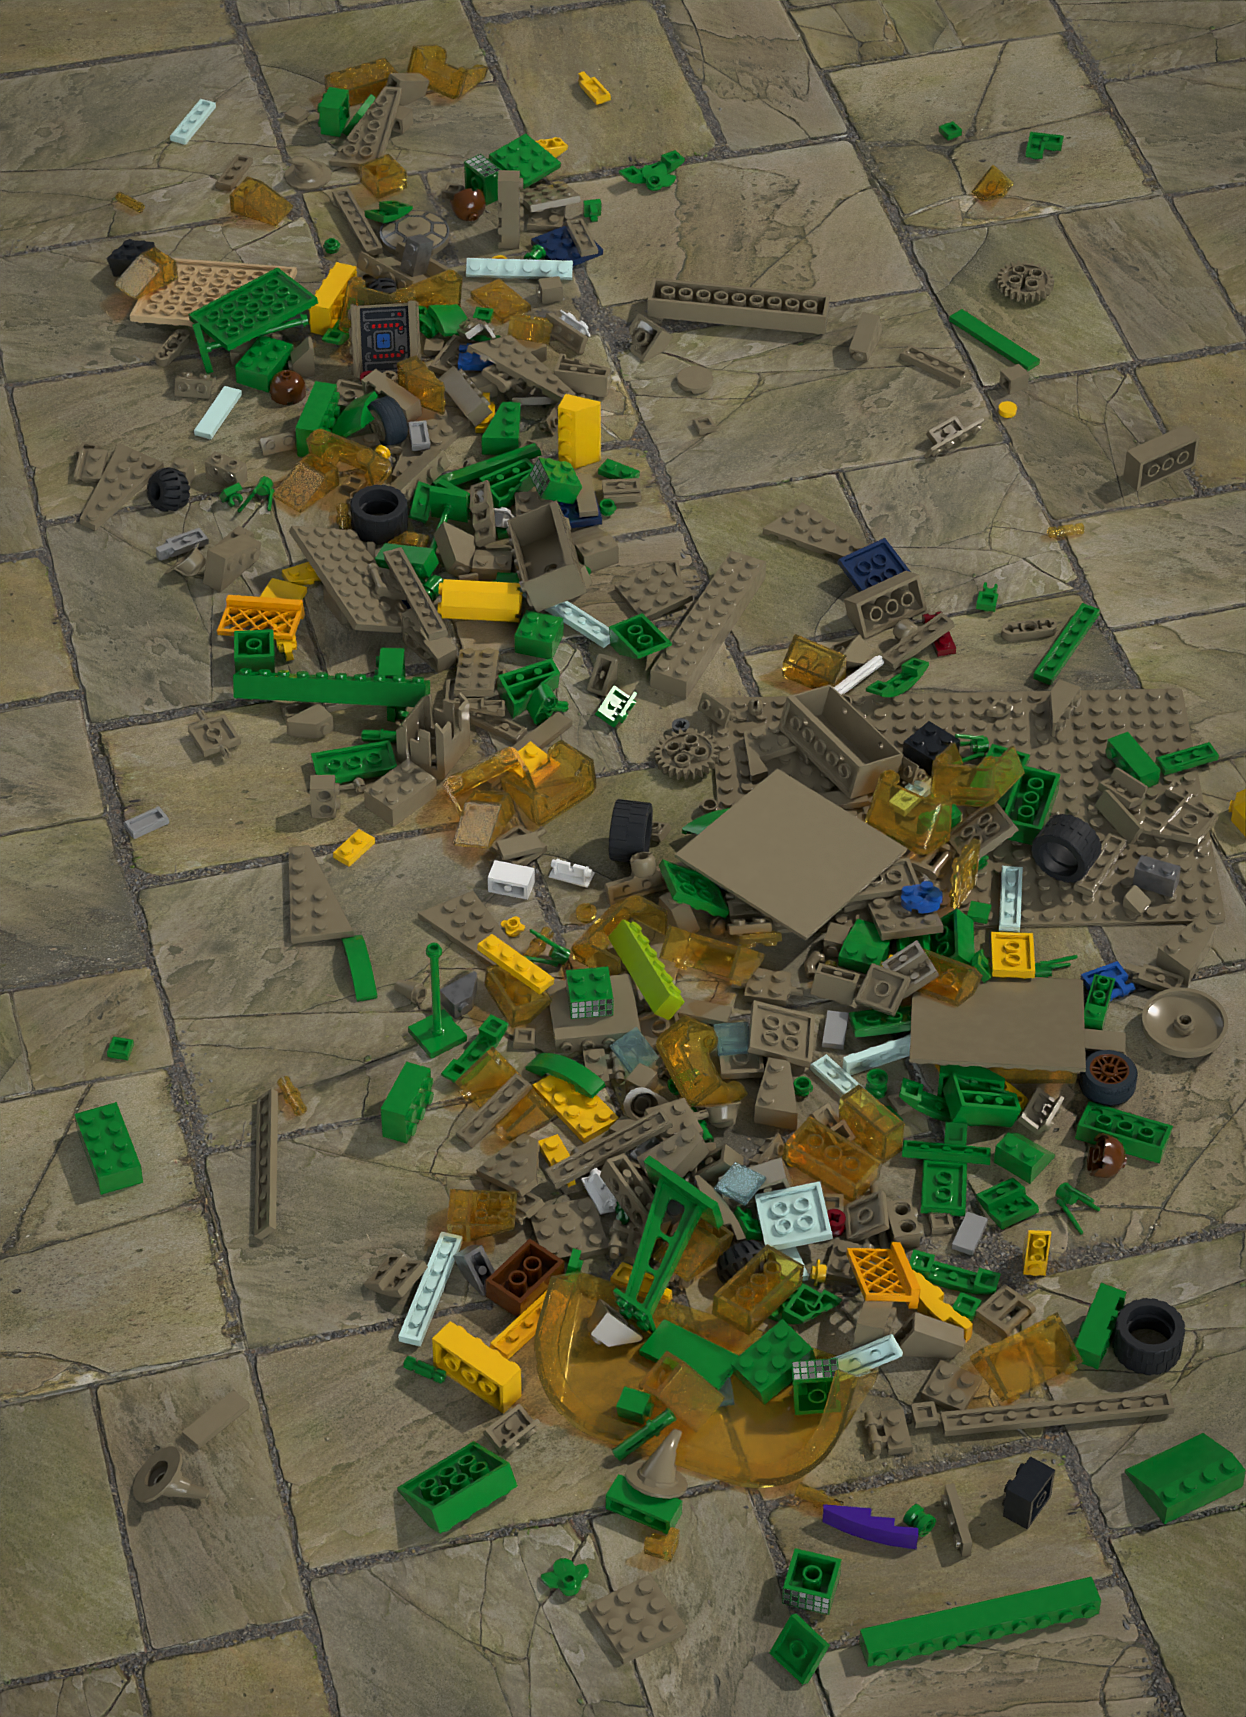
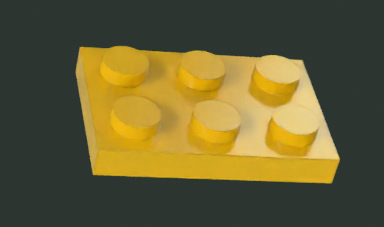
[991,932,1035,979]

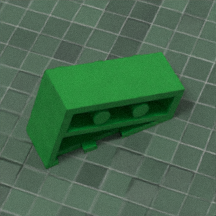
[481,402,521,455]
[479,458,534,509]
[497,658,560,719]
[1071,1283,1127,1370]

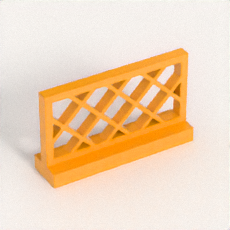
[217,595,305,641]
[846,1242,921,1309]

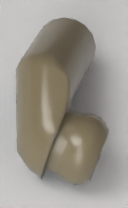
[804,951,825,980]

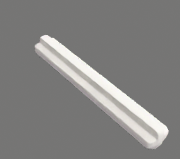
[834,655,884,695]

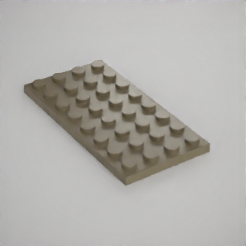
[289,526,408,633]

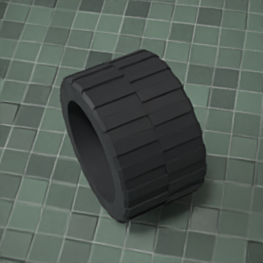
[350,484,408,545]
[609,799,653,863]
[1031,814,1102,883]
[1113,1298,1185,1375]

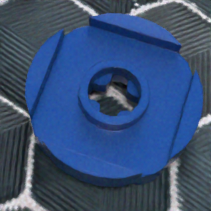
[901,881,943,914]

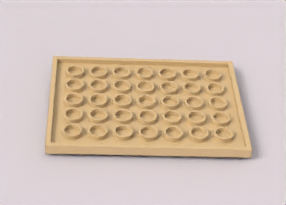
[130,257,297,327]

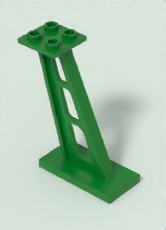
[613,1155,724,1333]

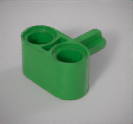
[526,684,569,725]

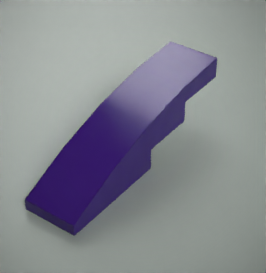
[822,1505,918,1549]

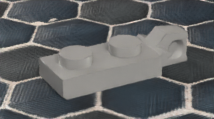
[156,528,209,560]

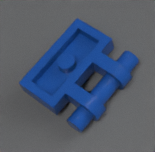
[458,343,495,371]
[1080,961,1135,1002]

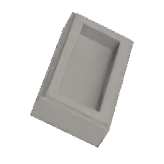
[408,420,431,451]
[123,806,169,839]
[822,1010,849,1050]
[952,1212,988,1256]

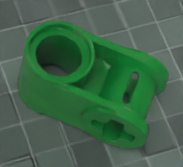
[419,306,440,339]

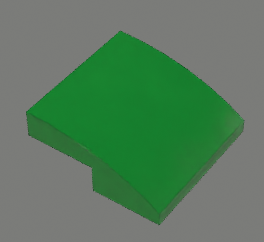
[365,200,413,223]
[427,304,467,337]
[976,1177,1039,1229]

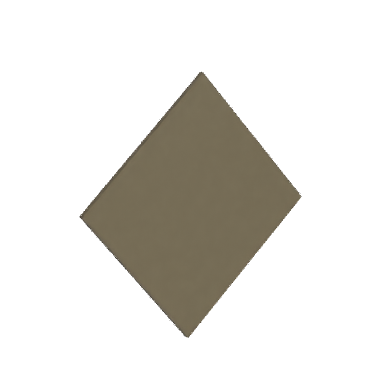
[675,768,907,940]
[909,972,1086,1073]

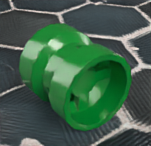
[866,1069,888,1099]
[903,1504,936,1537]

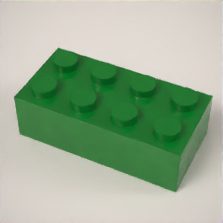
[295,381,341,459]
[1004,765,1061,845]
[74,1102,143,1195]

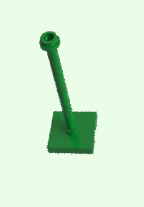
[192,314,309,374]
[418,486,470,585]
[408,943,467,1059]

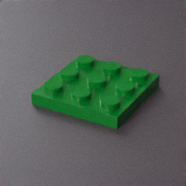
[488,133,561,189]
[658,859,730,918]

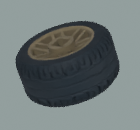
[368,396,408,447]

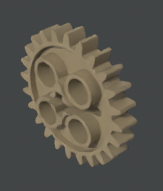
[996,260,1054,303]
[654,728,720,780]

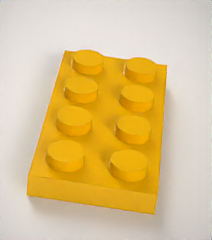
[533,1075,619,1144]

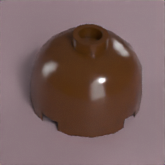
[450,188,486,222]
[270,370,306,405]
[1087,1133,1127,1178]

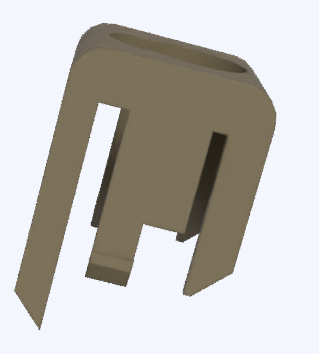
[396,692,470,781]

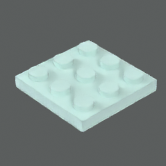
[755,1181,833,1252]

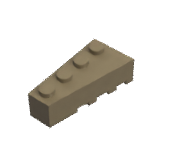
[498,170,524,249]

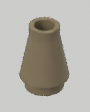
[395,979,427,1003]

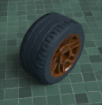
[1079,1050,1138,1106]

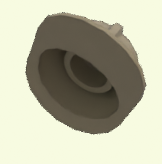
[164,543,206,576]
[624,1087,668,1121]
[692,1102,741,1128]

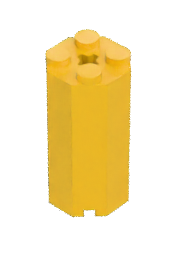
[437,579,522,623]

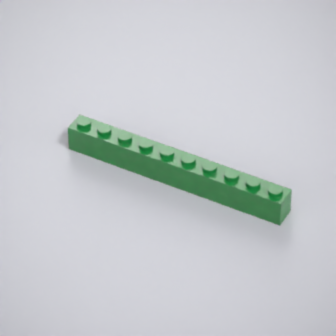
[233,668,430,707]
[859,1576,1101,1667]

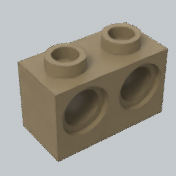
[205,451,248,487]
[310,775,341,818]
[887,1198,923,1249]

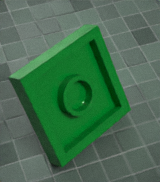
[769,1614,830,1685]

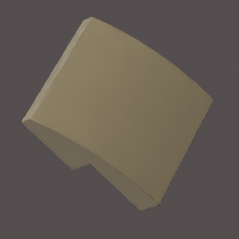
[881,940,940,999]
[364,1254,428,1298]

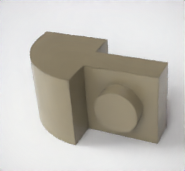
[809,1103,856,1150]

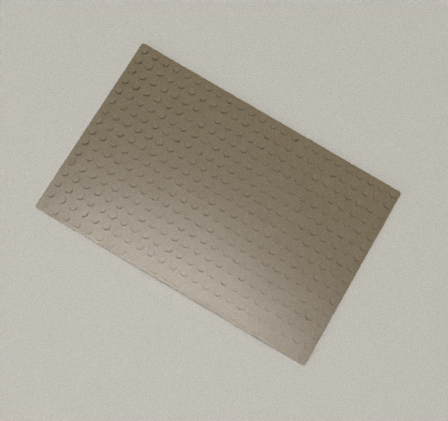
[711,688,1225,933]

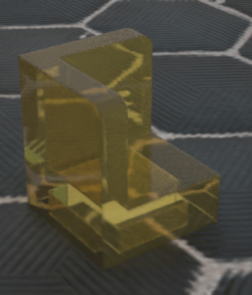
[644,1527,680,1562]

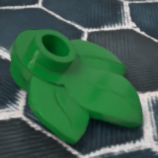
[642,164,676,191]
[541,1558,589,1596]

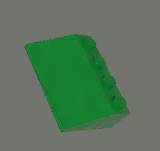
[1125,1433,1246,1524]
[397,1441,518,1534]

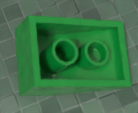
[609,613,672,659]
[838,919,895,974]
[937,1064,1005,1099]

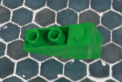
[1084,974,1115,1030]

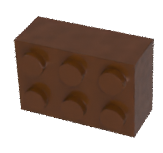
[485,1238,565,1318]

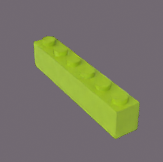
[608,919,685,1021]

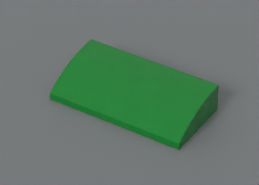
[1075,1101,1173,1164]

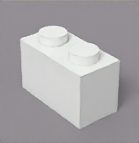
[488,860,535,900]

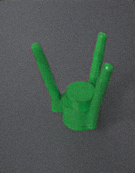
[238,476,275,513]
[946,734,989,768]
[524,929,570,967]
[1035,955,1084,989]
[1055,1182,1100,1235]

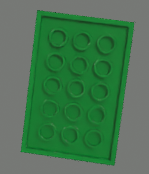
[188,267,318,351]

